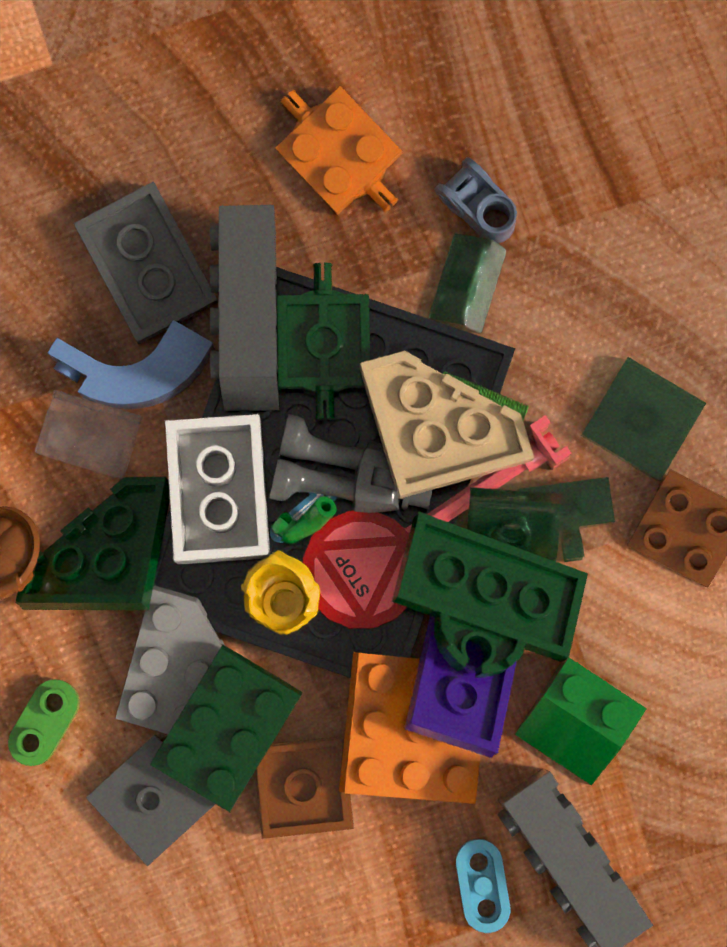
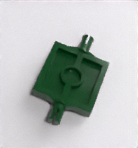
[277,263,370,420]

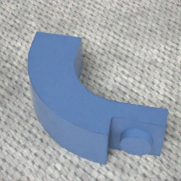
[48,320,215,409]

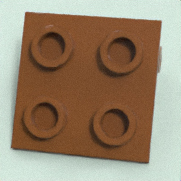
[627,469,727,588]

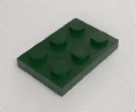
[150,644,302,812]

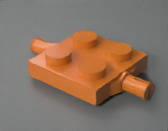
[275,86,403,215]

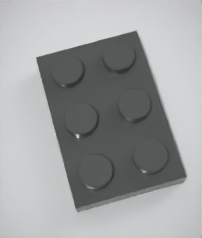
[73,181,218,345]

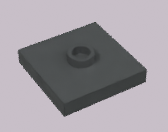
[86,735,215,866]

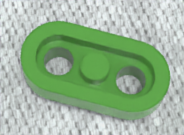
[8,680,80,766]

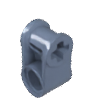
[434,157,517,244]

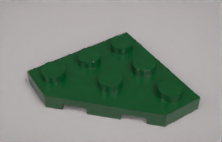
[15,477,170,610]

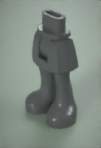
[269,414,432,513]

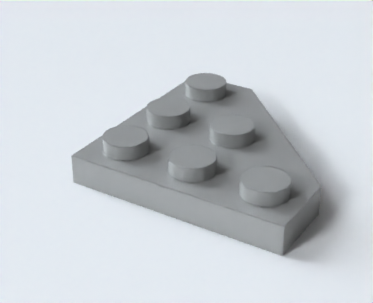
[115,585,225,734]

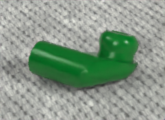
[271,496,336,544]

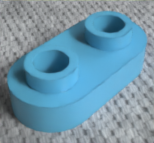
[455,839,510,933]

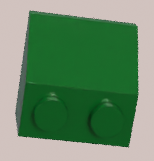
[514,657,647,785]

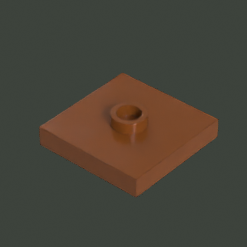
[255,736,354,839]

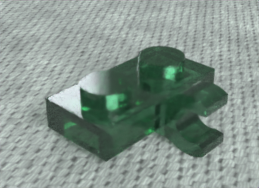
[517,477,615,563]

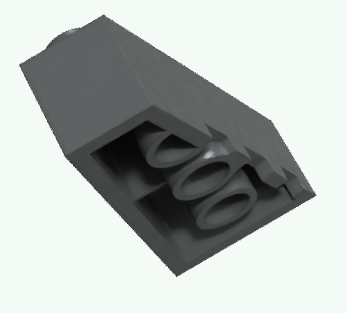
[210,205,279,411]
[497,768,653,947]

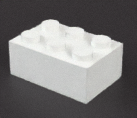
[165,414,270,564]

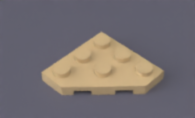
[359,351,534,499]

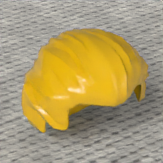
[241,550,320,635]

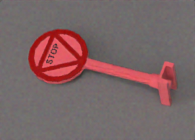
[303,415,572,628]

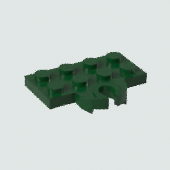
[392,512,588,678]

